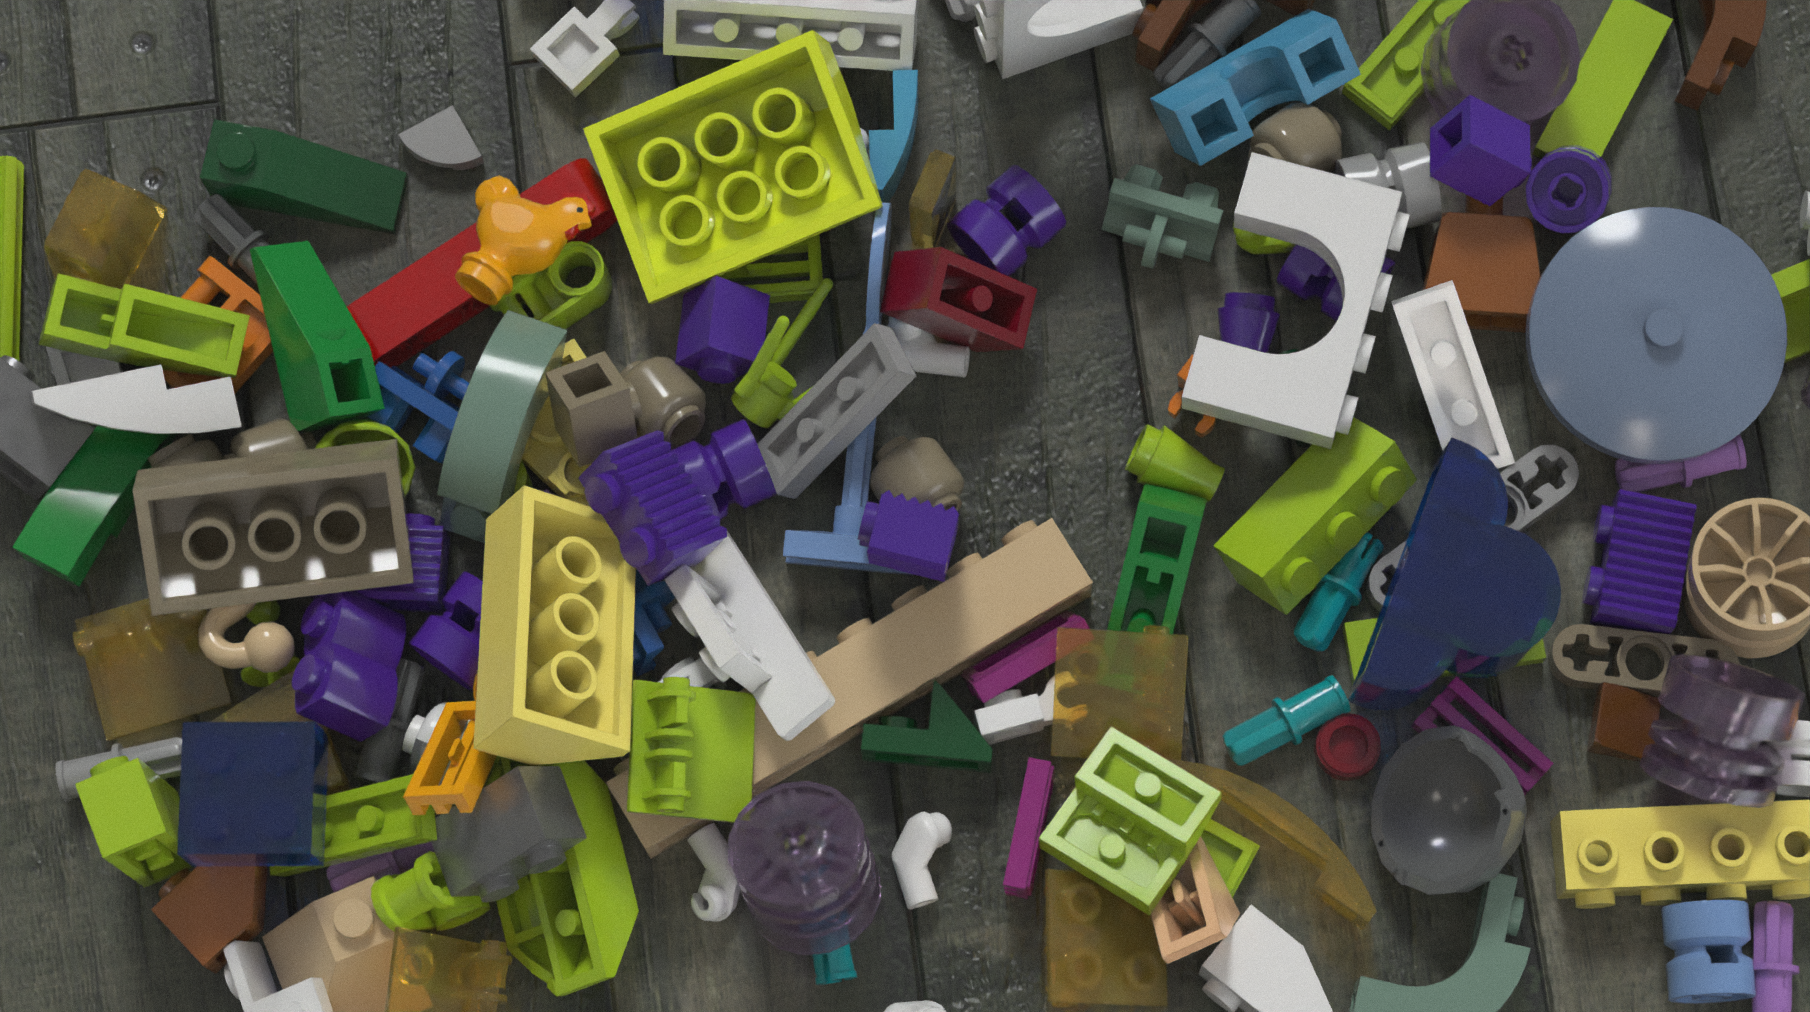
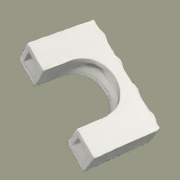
[974,0,1143,79]
[1182,152,1410,449]

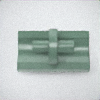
[1102,164,1224,269]

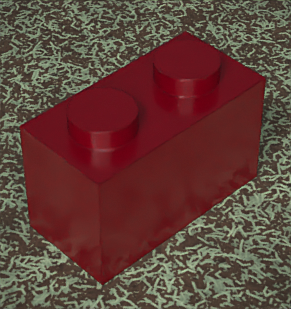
[880,247,1037,352]

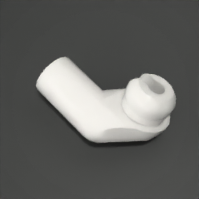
[892,812,952,909]

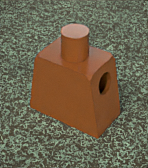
[1422,195,1540,333]

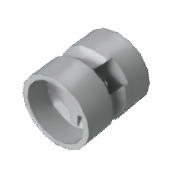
[1334,142,1441,229]

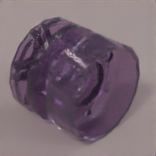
[1639,654,1805,808]
[728,781,881,955]

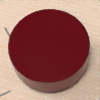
[1314,713,1381,781]

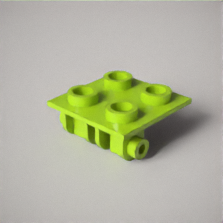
[627,677,756,824]

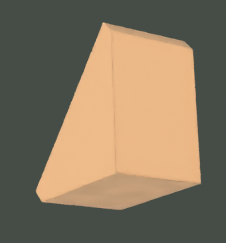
[1151,836,1240,964]

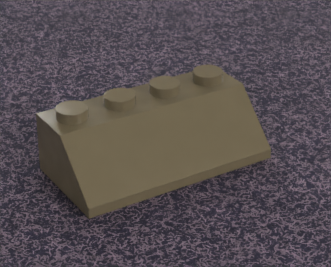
[133,439,414,616]

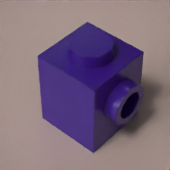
[1430,95,1532,206]
[675,276,770,384]

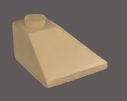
[262,876,432,1012]

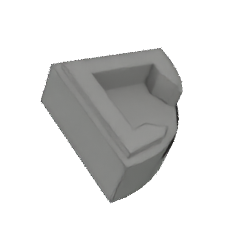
[398,105,484,170]

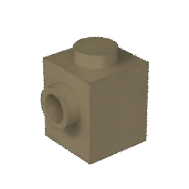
[545,351,642,468]

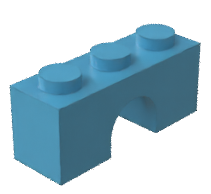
[1150,9,1361,166]

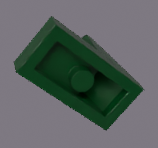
[861,680,992,773]

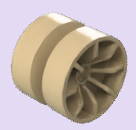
[1682,498,1810,658]

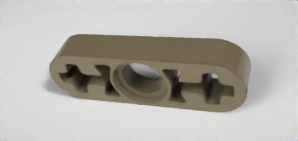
[1548,624,1740,703]

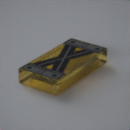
[909,149,956,249]

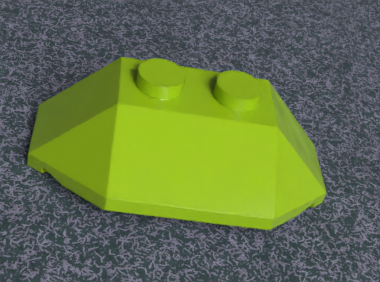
[486,756,639,996]

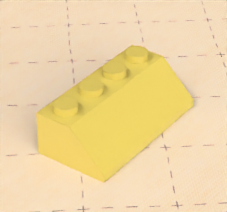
[473,485,636,766]

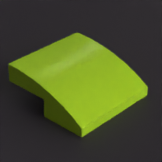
[1039,727,1222,916]

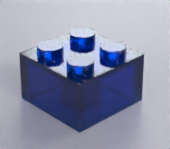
[177,721,328,866]

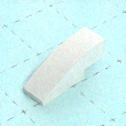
[29,365,242,434]

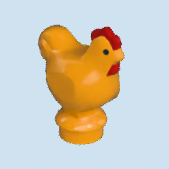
[455,175,596,305]

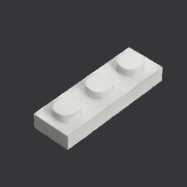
[1391,280,1515,483]

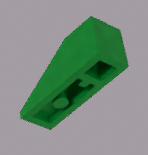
[1094,483,1207,698]

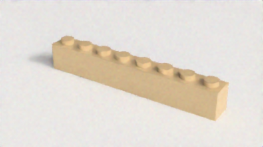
[606,518,1093,859]

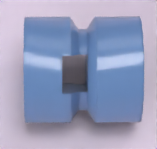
[1661,900,1756,1004]

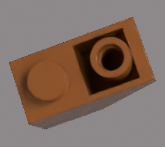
[151,819,268,974]

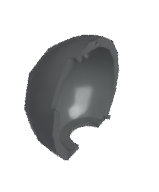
[1371,726,1527,895]

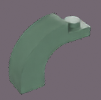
[437,310,568,543]
[1349,873,1531,1012]

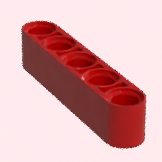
[347,158,617,367]

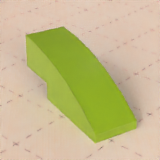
[39,273,250,378]

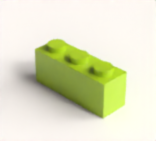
[1213,417,1417,615]
[75,756,204,888]

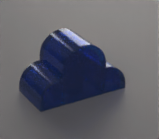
[1348,437,1561,710]

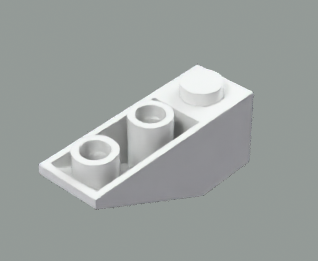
[1198,904,1333,1012]

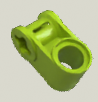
[489,241,612,329]
[371,851,490,933]

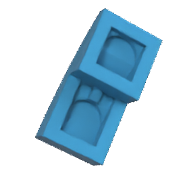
[869,70,918,203]

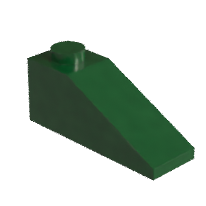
[200,119,408,234]

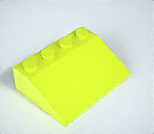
[583,30,883,304]

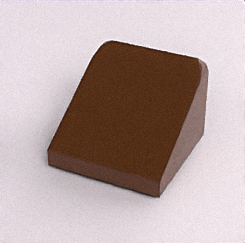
[1587,682,1662,764]

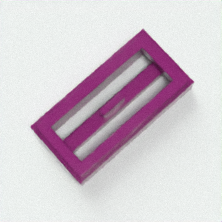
[960,610,1095,704]
[1411,676,1554,796]
[1003,757,1055,899]

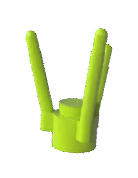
[731,278,833,428]

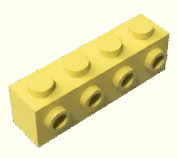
[1550,800,1810,909]

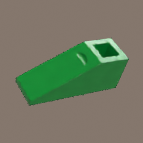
[250,241,385,433]

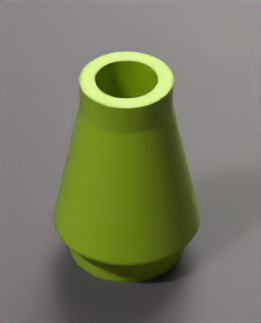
[1125,424,1225,502]

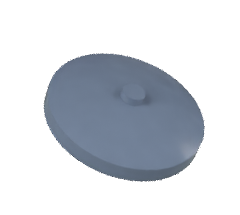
[1526,207,1787,464]

